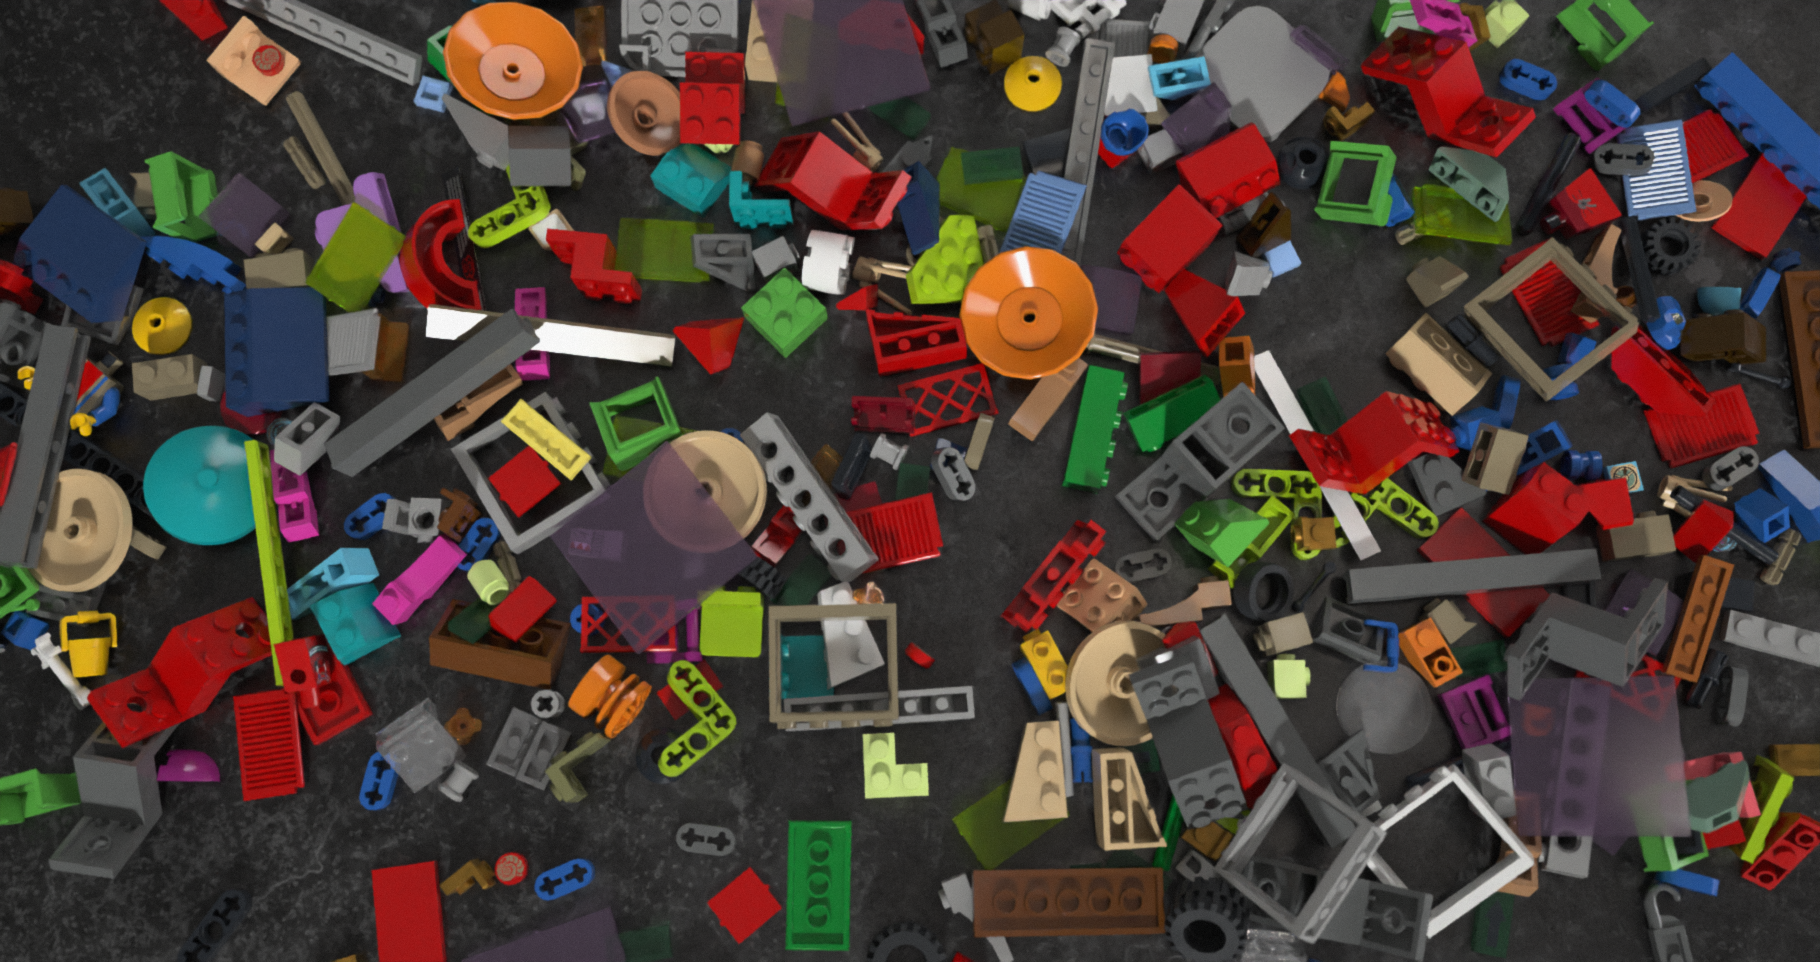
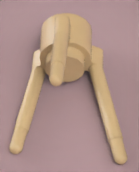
[831,111,883,172]
[853,256,912,316]
[1657,475,1733,518]

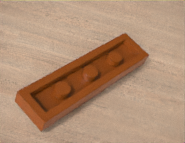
[1662,555,1734,683]

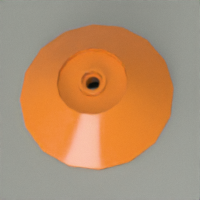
[443,2,583,120]
[959,246,1098,380]

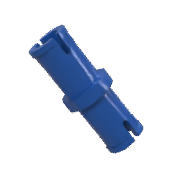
[1070,718,1093,783]

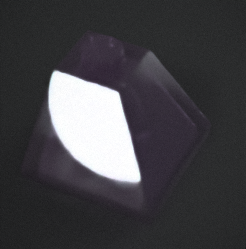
[560,77,616,143]
[1161,82,1232,156]

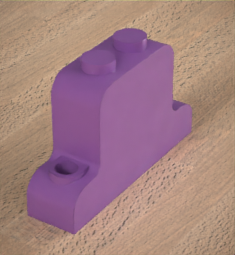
[315,172,410,292]

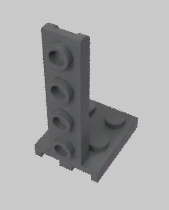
[0,299,48,389]

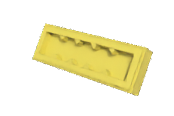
[501,399,592,481]

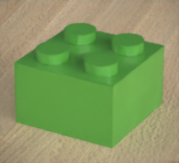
[741,267,828,358]

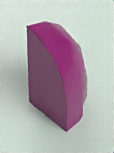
[157,749,220,781]

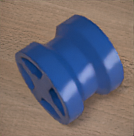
[570,604,605,636]

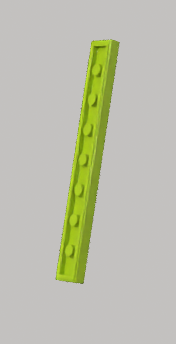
[244,440,294,686]

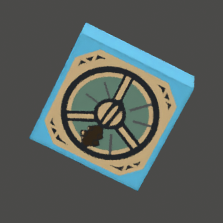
[1602,461,1644,494]

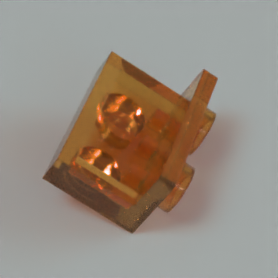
[361,313,409,382]

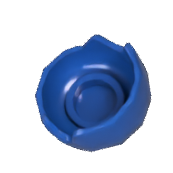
[1100,108,1149,156]

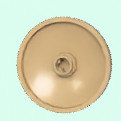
[644,430,767,553]
[28,469,133,592]
[1065,621,1166,746]

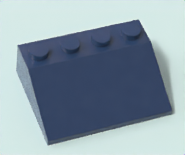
[12,185,147,323]
[224,287,329,417]

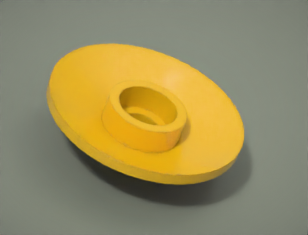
[1004,56,1062,111]
[132,297,192,355]

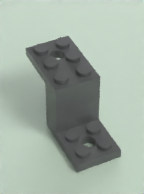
[1115,382,1285,542]
[1505,578,1668,701]
[1128,652,1248,830]
[49,703,180,879]
[1240,855,1433,961]

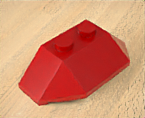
[1611,324,1716,417]
[1207,684,1278,809]

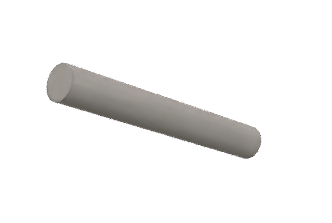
[1055,701,1074,797]

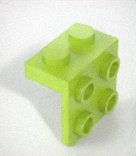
[698,586,764,657]

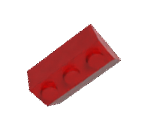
[1176,122,1281,218]

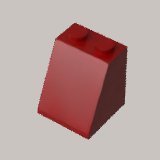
[1117,184,1223,293]
[1482,462,1596,555]

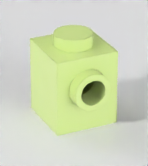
[1484,0,1530,49]
[1267,654,1310,699]

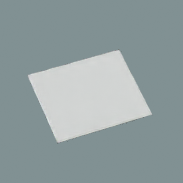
[1104,54,1157,116]

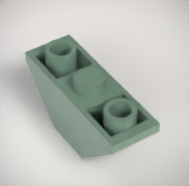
[1429,146,1510,222]
[1658,760,1750,833]

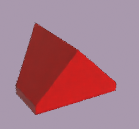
[672,317,744,375]
[1575,477,1634,530]

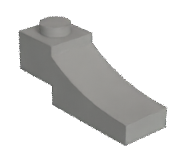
[938,872,1014,962]

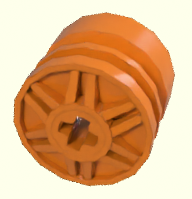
[568,654,652,739]

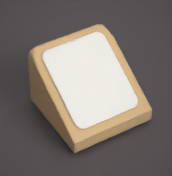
[528,209,574,250]

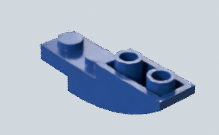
[141,236,247,294]

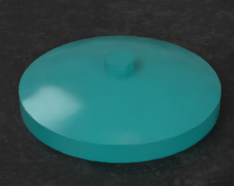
[143,426,271,545]

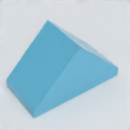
[1148,56,1211,100]

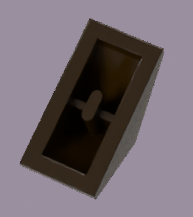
[1236,192,1291,258]

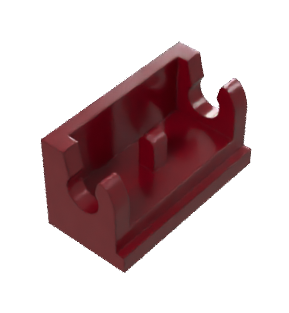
[851,396,916,434]

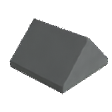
[508,126,571,186]
[1311,596,1384,664]

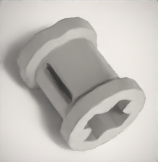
[1045,27,1081,67]
[870,433,909,470]
[531,690,565,718]
[437,760,479,802]

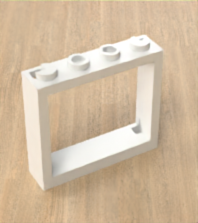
[1367,764,1535,938]

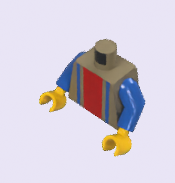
[18,351,124,436]

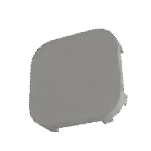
[619,0,739,77]
[1190,6,1330,144]

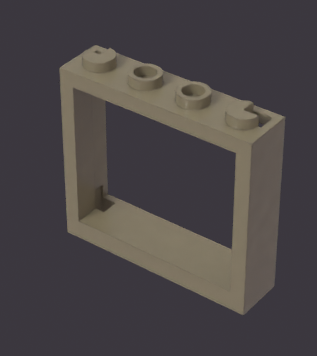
[1464,237,1639,402]
[769,603,899,729]

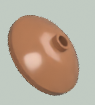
[607,71,682,156]

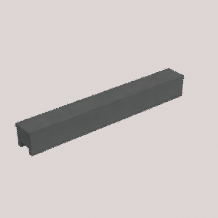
[324,309,541,477]
[0,323,91,569]
[1343,549,1601,604]
[1199,614,1356,848]

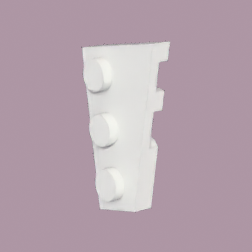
[817,581,885,689]

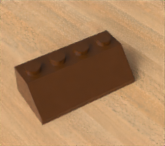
[429,599,571,690]

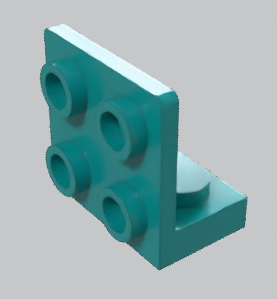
[729,171,793,229]
[781,634,834,699]

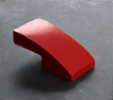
[750,505,803,568]

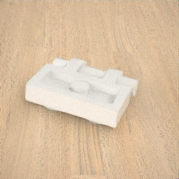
[1051,0,1126,38]

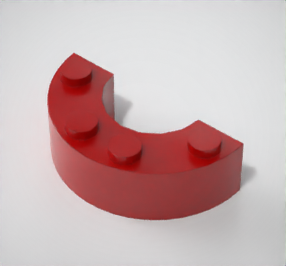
[400,199,482,310]

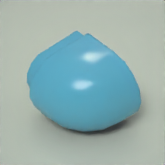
[1697,287,1741,316]

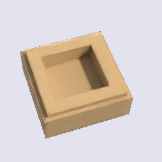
[255,222,293,255]

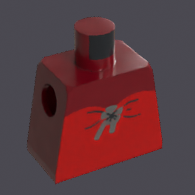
[1540,168,1622,240]

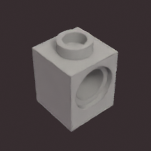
[1138,126,1187,175]
[751,236,800,284]
[408,498,450,544]

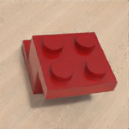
[680,52,745,145]
[545,228,642,304]

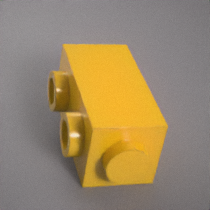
[1019,629,1068,700]

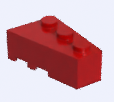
[159,0,228,40]
[866,310,967,377]

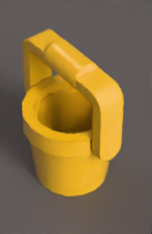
[60,610,117,677]

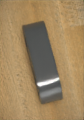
[1593,143,1655,176]
[1702,446,1759,491]
[931,447,975,501]
[1113,549,1172,583]
[1715,666,1749,727]
[676,823,737,856]

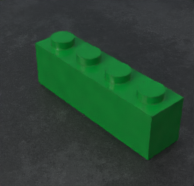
[1062,365,1128,494]

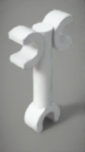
[31,633,91,711]

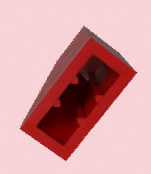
[1165,269,1245,357]

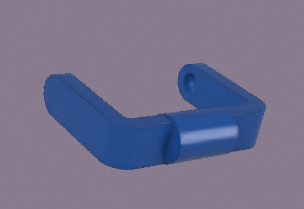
[1363,620,1399,673]

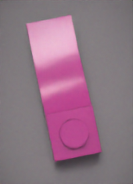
[1410,0,1478,48]
[515,287,550,381]
[270,449,319,543]
[372,534,466,625]

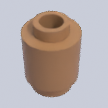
[731,141,764,187]

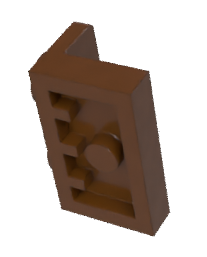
[436,487,483,543]

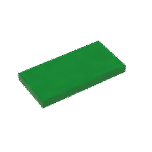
[786,820,852,951]

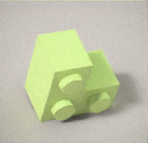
[863,733,929,798]

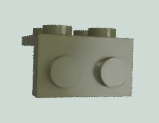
[545,732,611,802]

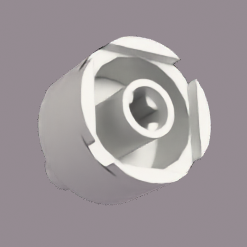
[802,230,855,295]

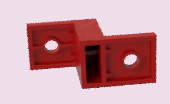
[1360,27,1536,158]
[753,131,911,230]
[1289,391,1460,494]
[86,597,272,748]

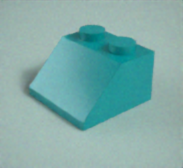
[650,143,732,218]
[310,583,402,666]

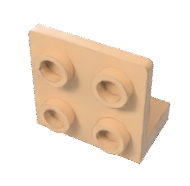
[207,16,301,105]
[1057,559,1148,633]

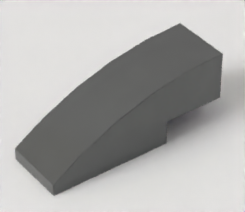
[914,0,968,67]

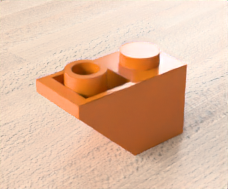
[1219,336,1255,398]
[1398,617,1463,688]

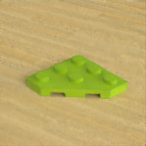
[906,215,984,304]

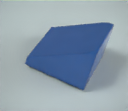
[1557,333,1597,365]
[1,610,50,650]

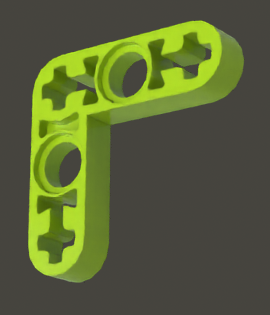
[468,165,550,248]
[1231,469,1322,560]
[1332,478,1439,548]
[658,660,736,777]

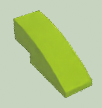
[1208,495,1296,589]

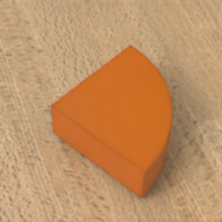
[1319,71,1350,112]

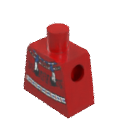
[274,634,331,708]

